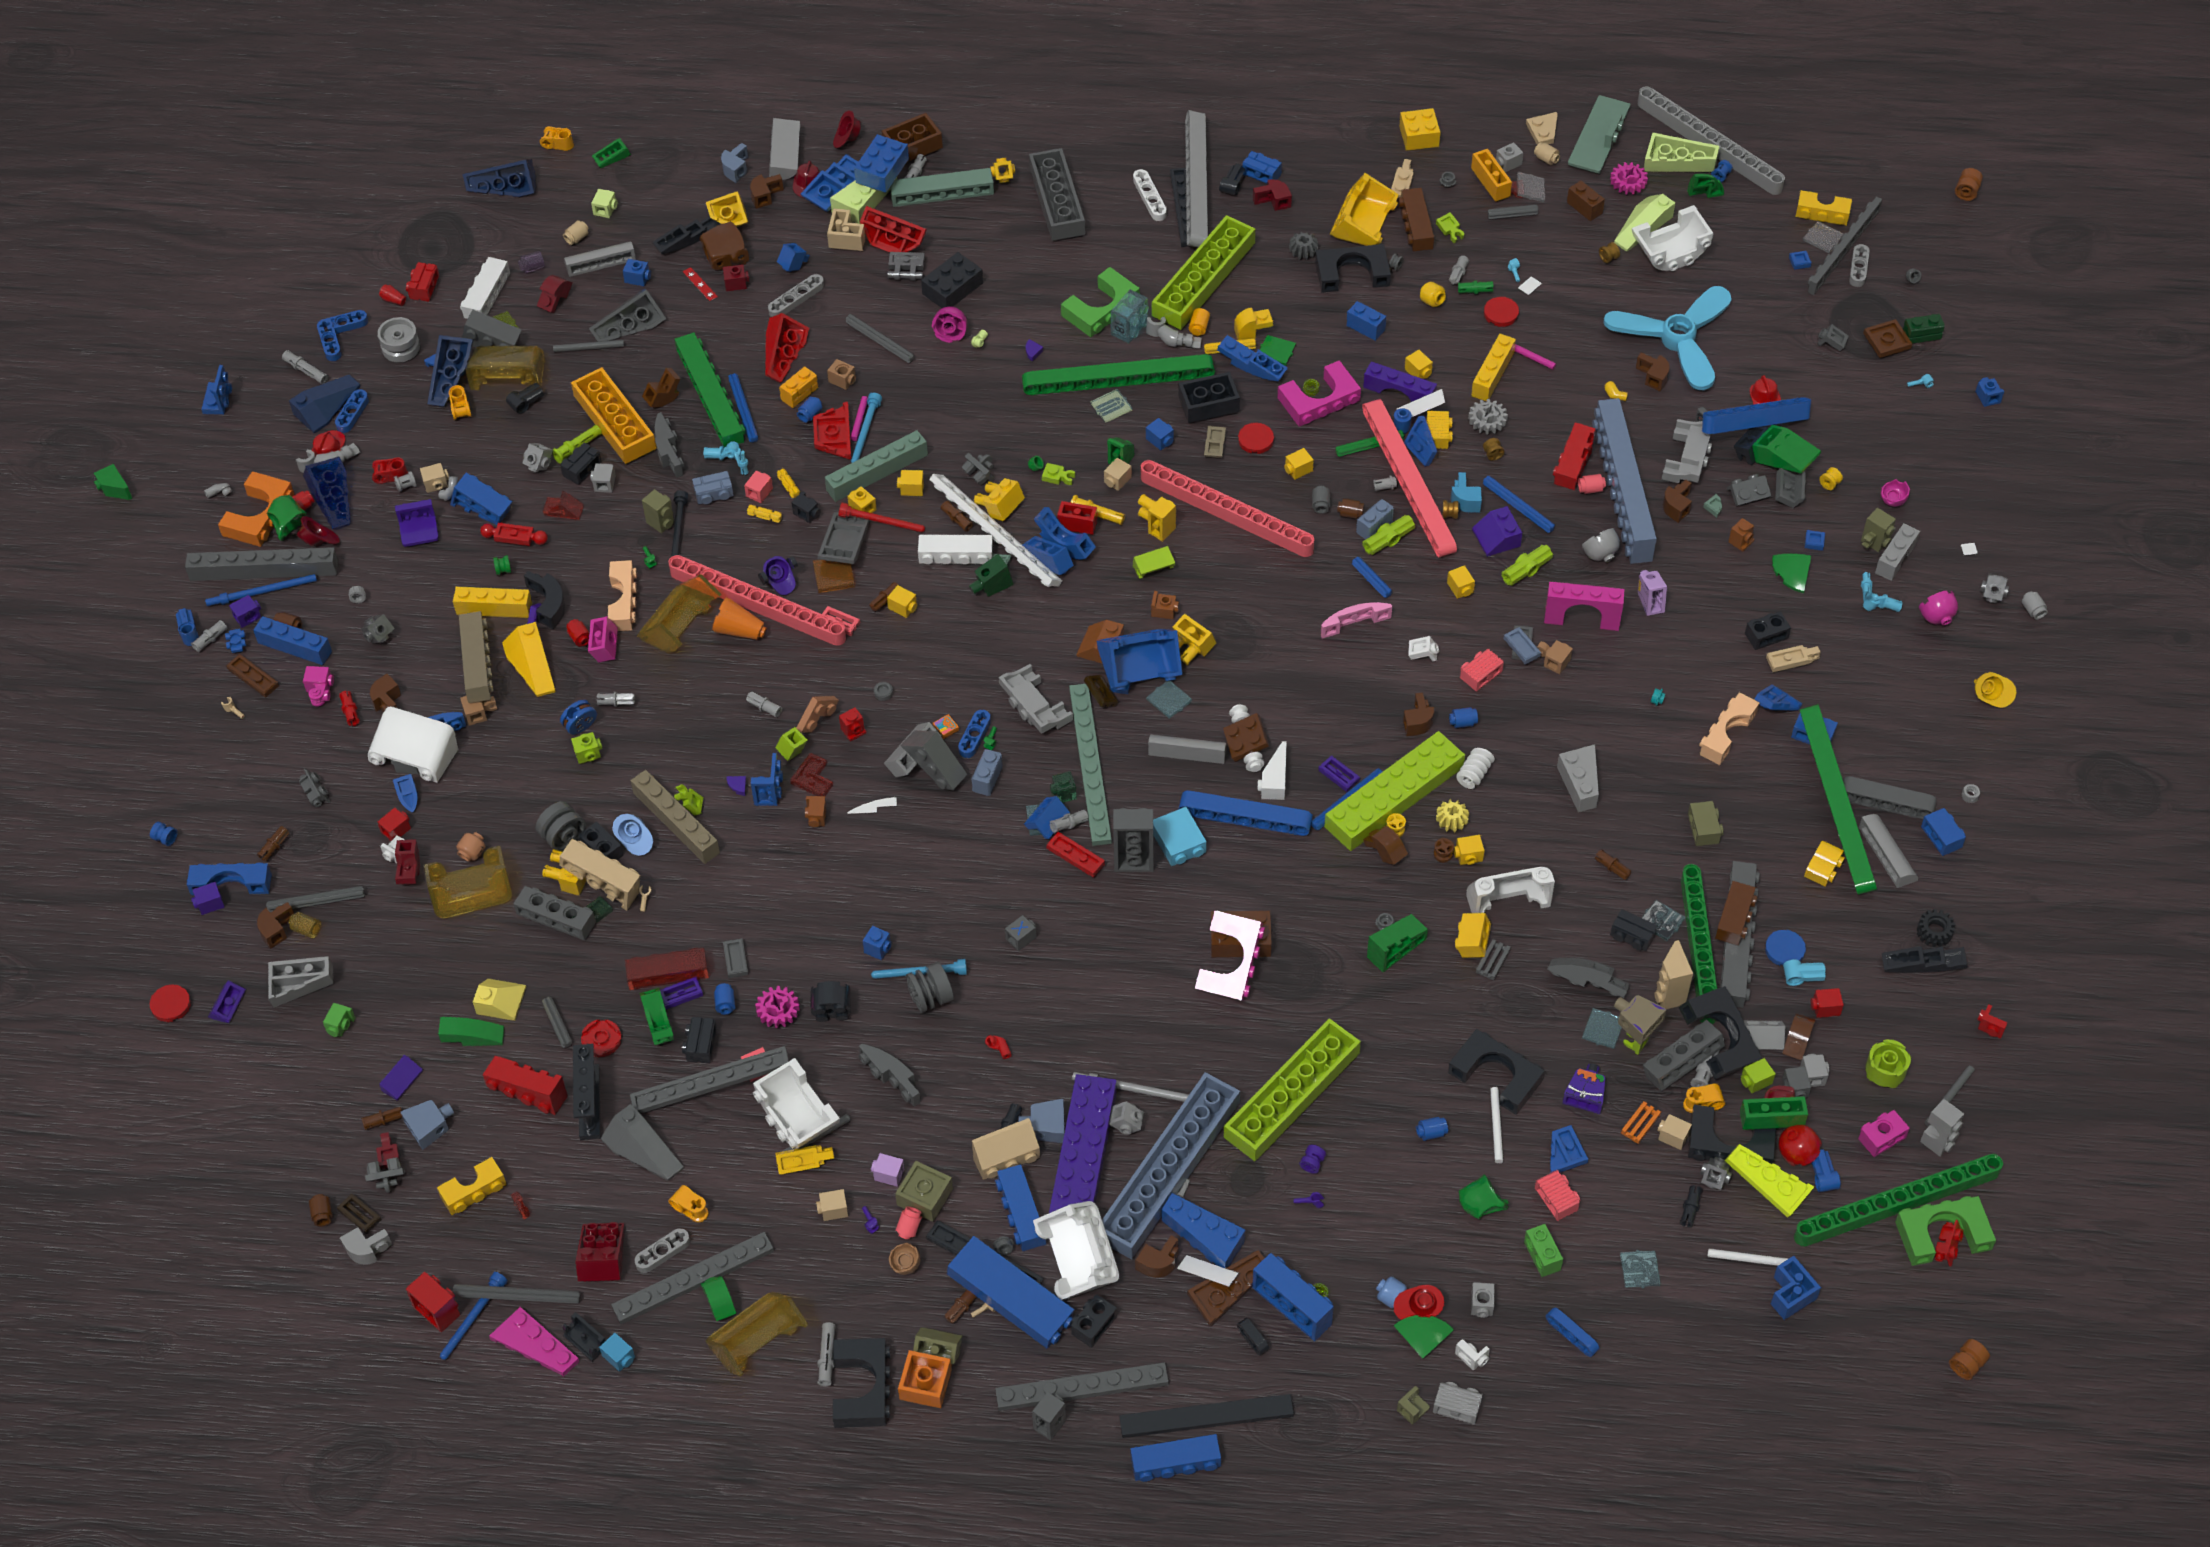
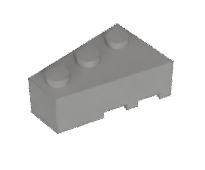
[1557,744,1599,812]
[268,956,333,1008]

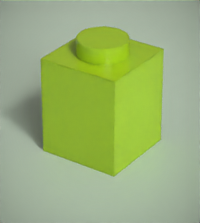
[775,727,808,761]
[1741,1058,1775,1093]

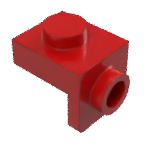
[1977,1004,2008,1039]

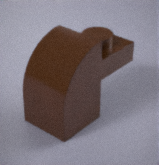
[750,174,784,209]
[1636,352,1670,392]
[642,368,681,407]
[1663,480,1692,523]
[370,674,401,712]
[1403,692,1434,737]
[1363,826,1408,865]
[257,902,295,949]
[1782,1013,1816,1060]
[1135,1235,1180,1278]

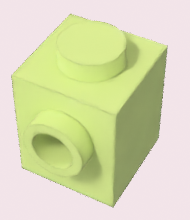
[591,189,618,218]

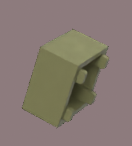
[895,1161,953,1222]

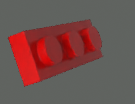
[1047,832,1105,878]

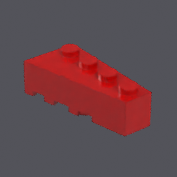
[483,1056,568,1115]

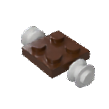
[1223,704,1269,772]

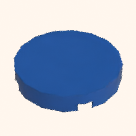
[1765,930,1806,966]

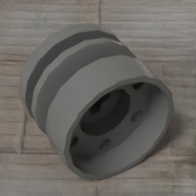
[906,962,954,1013]

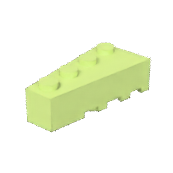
[1644,133,1719,172]
[830,177,897,224]

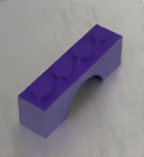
[1363,362,1437,402]

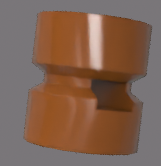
[1955,168,1983,201]
[1949,1339,1990,1380]

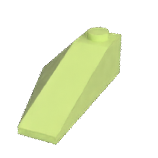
[1614,194,1675,252]

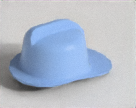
[612,814,653,856]

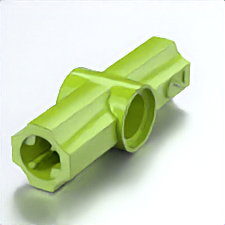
[1362,515,1415,555]
[1501,545,1553,585]

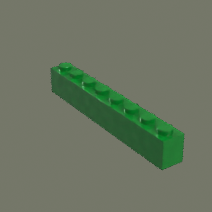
[675,332,746,447]

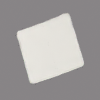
[1961,543,1977,555]

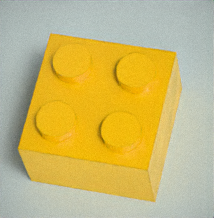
[1399,108,1440,151]

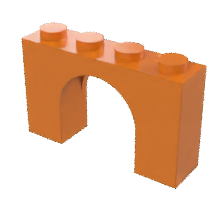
[218,471,294,547]

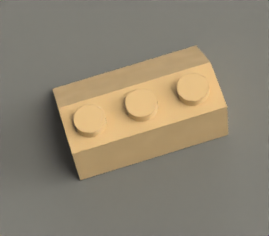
[1655,940,1693,1009]
[972,1118,1040,1180]

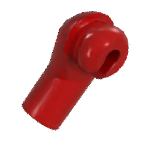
[985,1035,1012,1059]

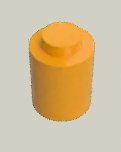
[1189,308,1210,336]

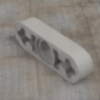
[1849,244,1869,287]
[635,1229,690,1273]

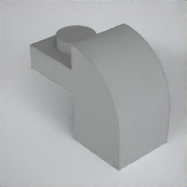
[340,1227,392,1265]

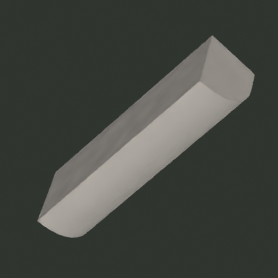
[769,118,800,180]

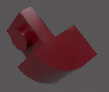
[1253,179,1292,211]
[537,275,573,313]
[395,839,420,884]

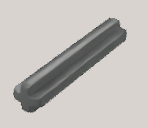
[1487,204,1538,219]
[542,997,572,1048]

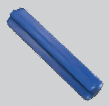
[1352,557,1392,598]

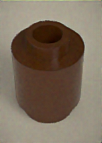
[1337,498,1365,519]
[273,612,302,629]
[309,1194,333,1227]

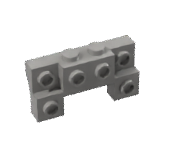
[1662,419,1712,483]
[999,664,1073,734]

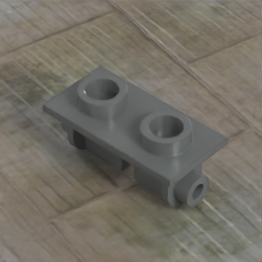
[299,768,331,807]

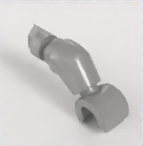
[1146,316,1201,348]
[296,443,360,473]

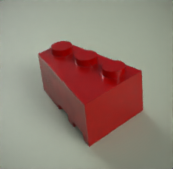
[1553,422,1596,490]

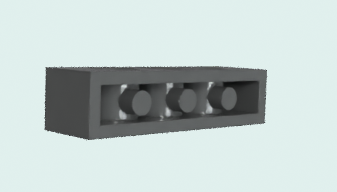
[513,886,596,941]
[1643,1020,1725,1091]

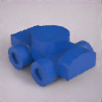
[225,629,246,653]

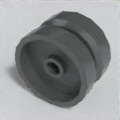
[535,801,586,851]

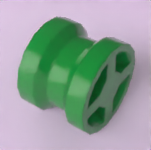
[493,555,512,576]

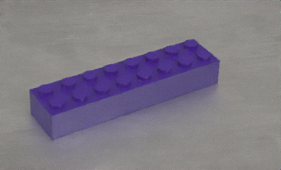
[1049,1074,1117,1213]

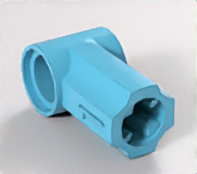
[1783,960,1826,986]

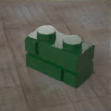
[1903,314,1945,344]

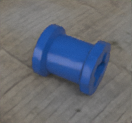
[1711,160,1733,182]

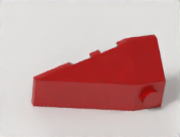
[765,313,809,383]

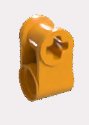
[540,126,574,151]
[449,385,471,420]
[1683,1084,1725,1113]
[668,1185,709,1223]

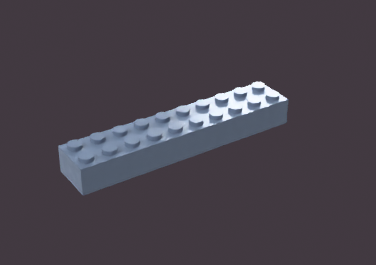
[1592,398,1656,564]
[1102,1072,1240,1260]

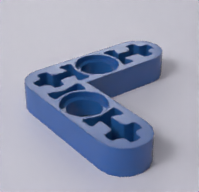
[317,310,368,361]

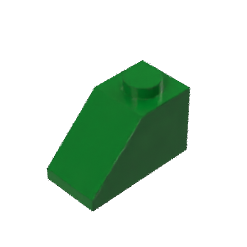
[1107,437,1134,464]
[94,464,132,500]

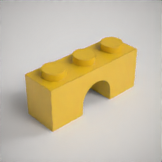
[1795,190,1852,226]
[437,1157,507,1215]

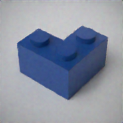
[1771,1256,1821,1320]

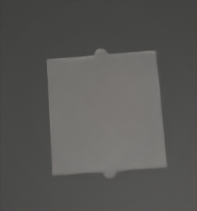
[1517,172,1545,202]
[1803,221,1844,253]

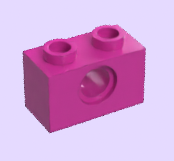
[588,616,618,663]
[1858,1110,1910,1157]

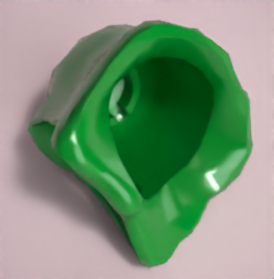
[266,495,307,541]
[1459,1174,1509,1219]

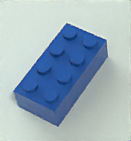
[1252,1253,1334,1342]

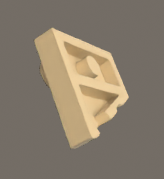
[1526,112,1557,145]

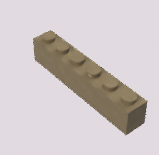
[459,611,494,703]
[630,770,720,864]

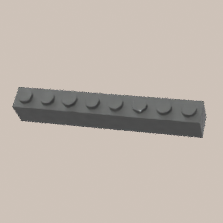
[185,547,338,581]
[1720,861,1760,1008]

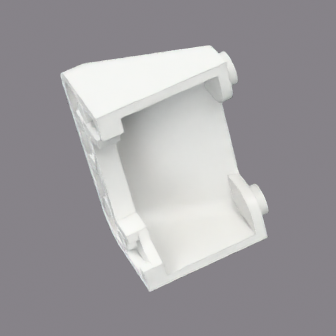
[367,707,458,783]
[1466,867,1555,913]
[1033,1201,1119,1300]

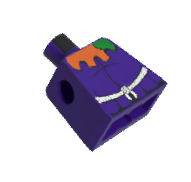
[1562,1063,1605,1114]

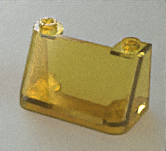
[466,346,545,390]
[424,846,512,918]

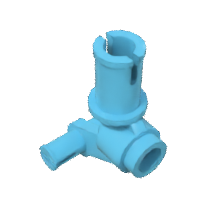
[703,442,748,475]
[1861,572,1902,612]

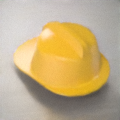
[1974,672,2016,708]

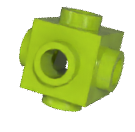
[571,732,602,764]

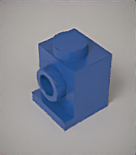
[1975,377,2004,407]

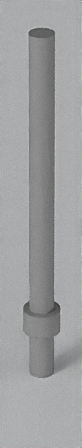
[1072,1072,1189,1102]

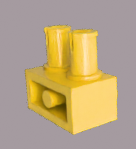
[974,478,1025,521]
[1138,494,1176,542]
[1172,614,1216,665]
[542,849,587,896]

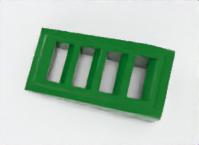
[592,138,631,168]

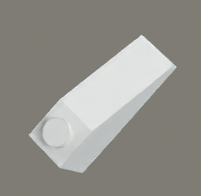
[1258,741,1286,800]

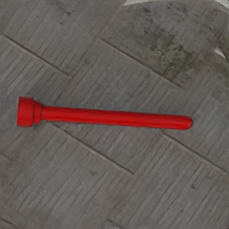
[838,502,925,532]

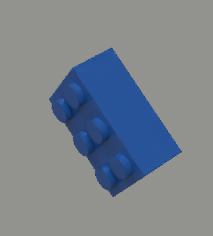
[854,134,909,193]

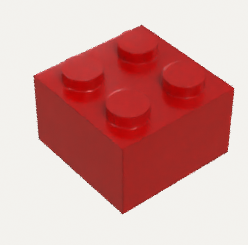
[406,1271,460,1333]

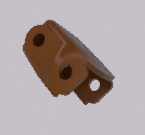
[700,221,749,270]

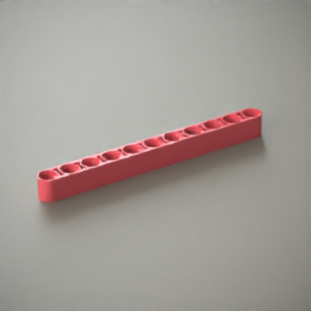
[1362,399,1457,558]
[1141,460,1314,557]
[668,555,846,646]

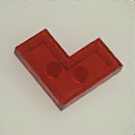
[790,753,833,797]

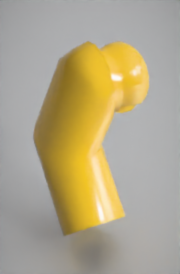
[1605,381,1628,401]

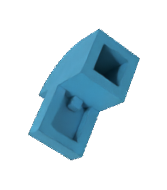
[1451,472,1482,512]

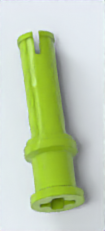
[552,425,602,464]

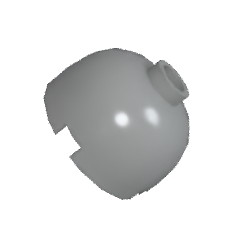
[1582,528,1620,563]

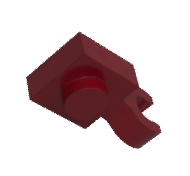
[376,1132,400,1170]

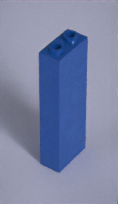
[947,1236,1074,1348]

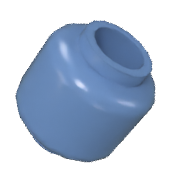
[1376,1277,1407,1308]

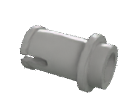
[1373,475,1397,491]

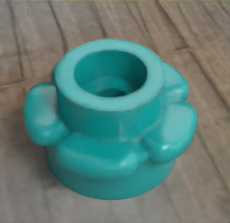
[1650,688,1665,706]

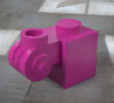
[303,666,334,706]

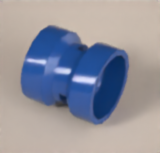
[150,821,178,846]

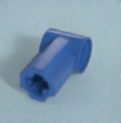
[176,608,199,646]
[1811,1150,1841,1192]

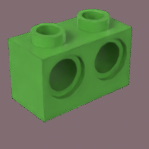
[1524,1224,1563,1277]

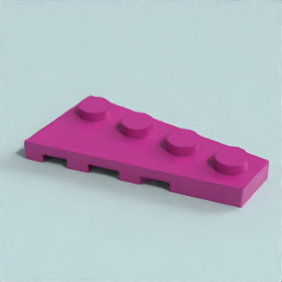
[489,1307,579,1376]

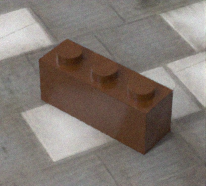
[1715,881,1757,945]

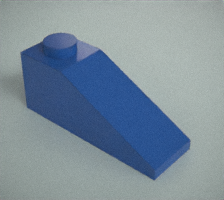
[1022,536,1074,575]

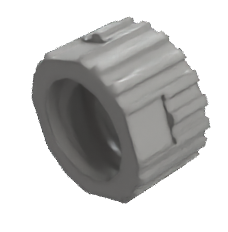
[349,586,366,604]
[1961,784,1980,803]

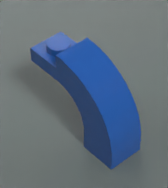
[1034,507,1096,559]

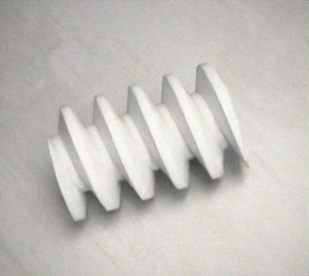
[1456,748,1495,789]

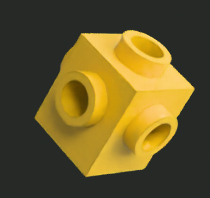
[990,158,1015,183]

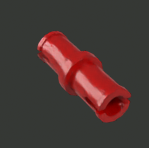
[339,691,359,726]

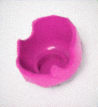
[1881,479,1910,507]

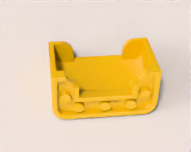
[1330,173,1399,246]

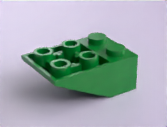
[1752,425,1821,473]

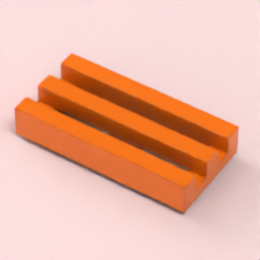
[1621,1101,1661,1144]

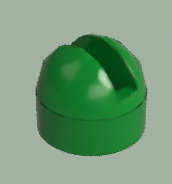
[1028,455,1044,471]

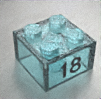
[1111,289,1149,343]

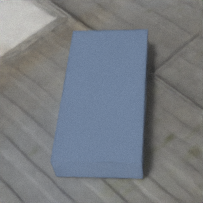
[1504,627,1541,664]

